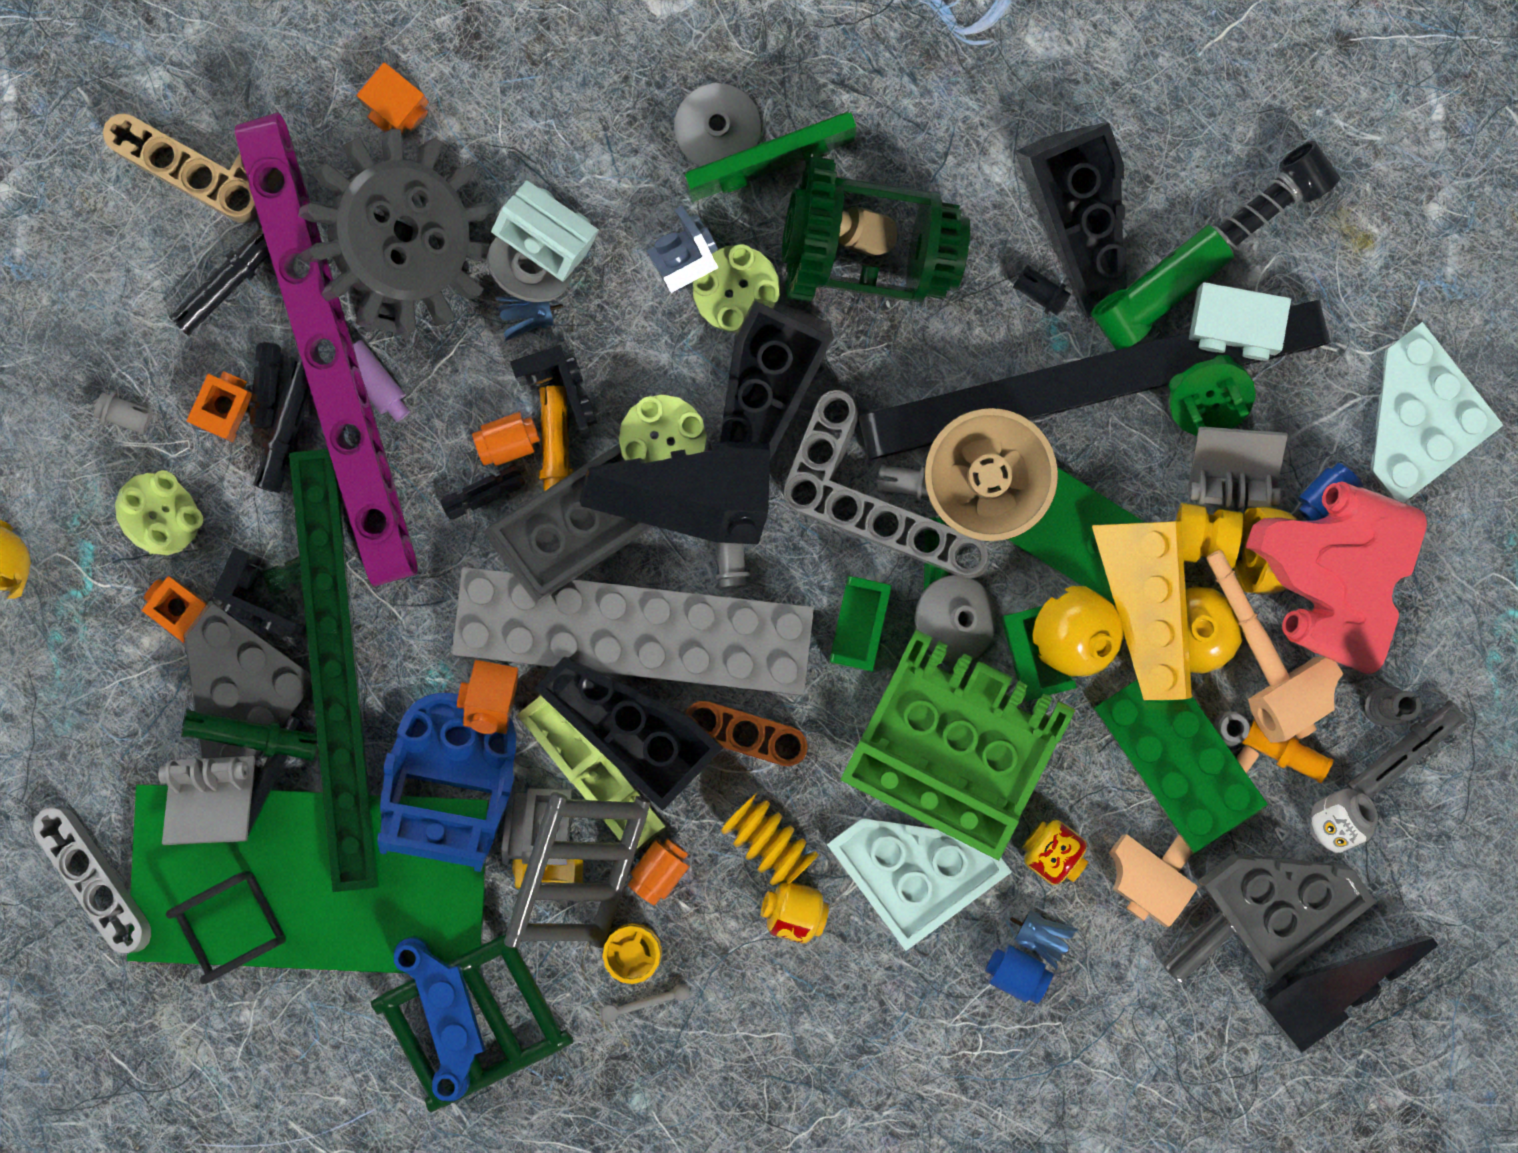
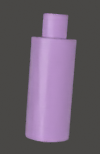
[353,340,410,422]

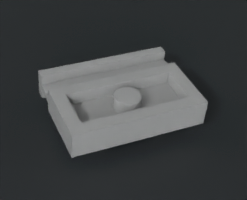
[502,788,572,865]

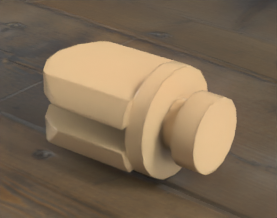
[839,207,897,256]

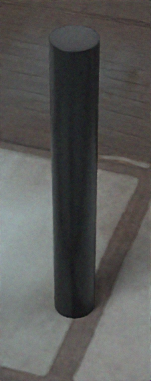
[247,716,304,839]

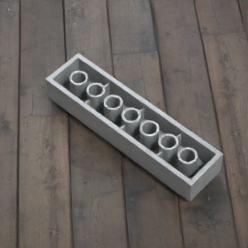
[452,567,814,696]

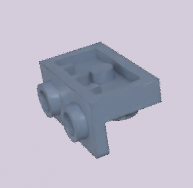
[647,206,718,293]

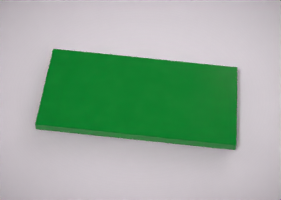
[127,784,489,974]

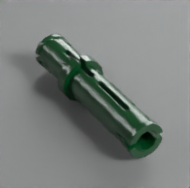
[181,709,318,762]

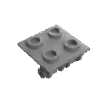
[1187,427,1288,508]
[158,756,255,845]

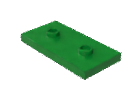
[685,111,857,202]
[988,467,1144,605]

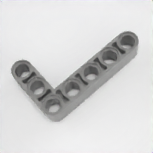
[784,390,989,579]

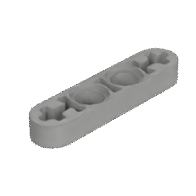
[33,808,151,953]

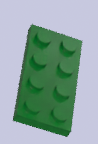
[1094,679,1268,855]

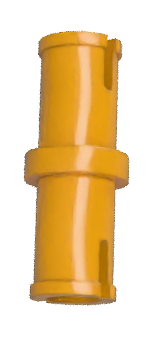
[1242,719,1334,784]

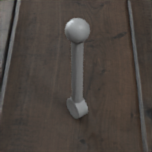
[601,984,690,1022]

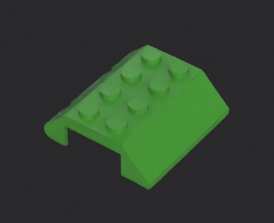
[840,629,1076,861]

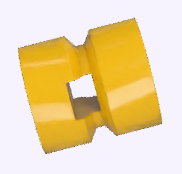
[1175,503,1243,569]
[602,922,662,984]

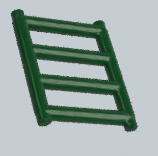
[370,934,574,1113]

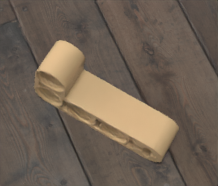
[103,113,282,223]

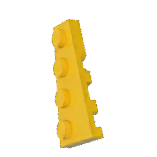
[1092,521,1192,700]

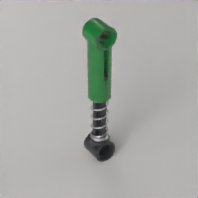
[1091,141,1340,350]

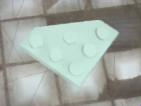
[1370,322,1503,503]
[827,818,1012,951]

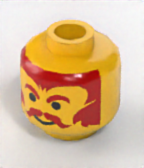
[1021,820,1089,885]
[760,881,829,944]

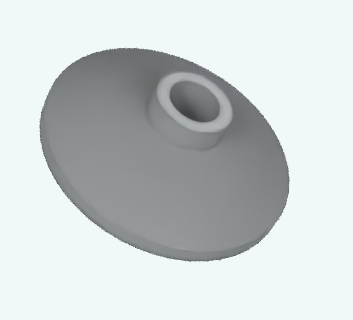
[674,83,761,166]
[487,237,573,302]
[915,575,996,663]

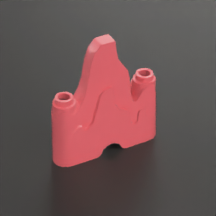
[1246,482,1427,674]

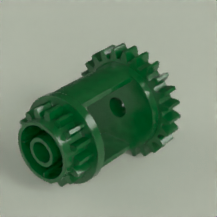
[781,156,970,303]

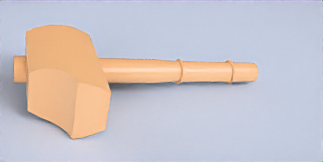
[1206,550,1343,743]
[1109,745,1259,927]

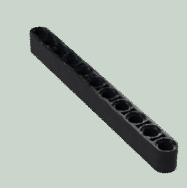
[858,300,1331,460]

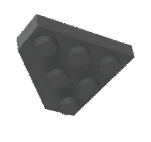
[183,600,312,760]
[1198,853,1376,983]

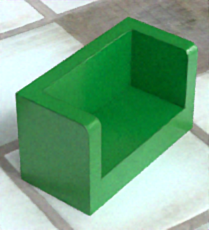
[829,576,892,672]
[1000,605,1077,702]

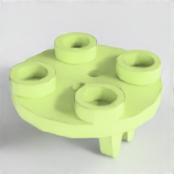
[693,244,780,333]
[619,394,707,463]
[115,470,203,555]

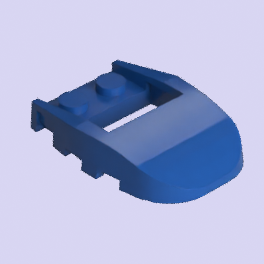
[377,693,516,872]

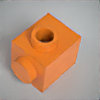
[356,62,429,135]
[457,660,518,734]

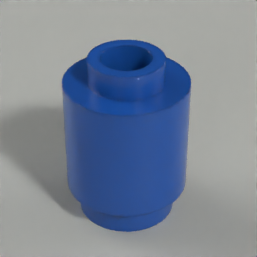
[1298,463,1363,521]
[985,944,1054,1004]

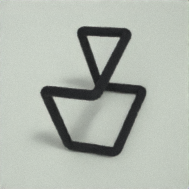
[166,871,286,984]

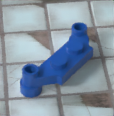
[394,936,485,1102]

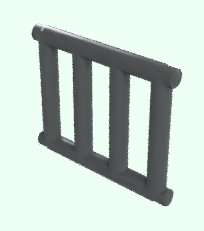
[504,792,651,948]

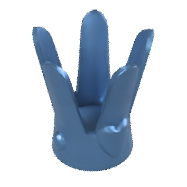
[495,297,563,341]
[1010,909,1078,970]

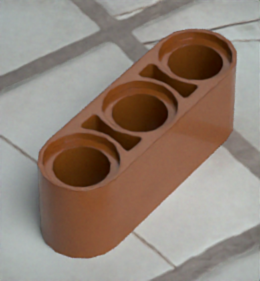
[685,701,808,766]

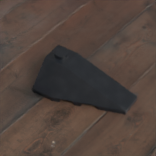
[1015,122,1127,318]
[580,441,771,544]
[1257,935,1438,1053]

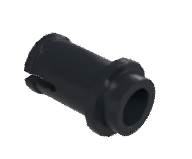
[1013,264,1072,316]

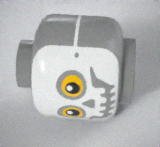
[1310,789,1378,853]

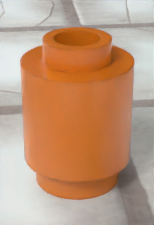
[472,411,540,466]
[627,838,690,906]

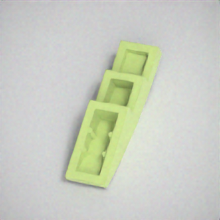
[517,695,667,854]

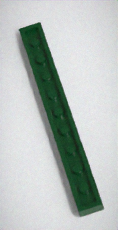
[289,449,379,892]

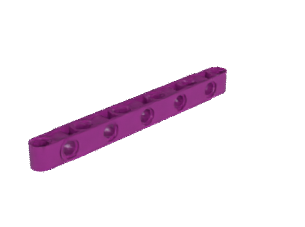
[235,112,418,587]

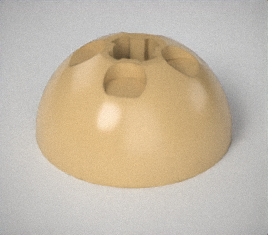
[925,408,1058,541]

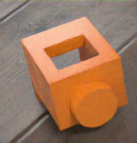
[186,371,252,443]
[141,576,208,643]

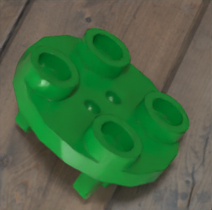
[1168,355,1256,436]

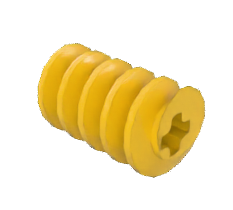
[721,791,819,887]

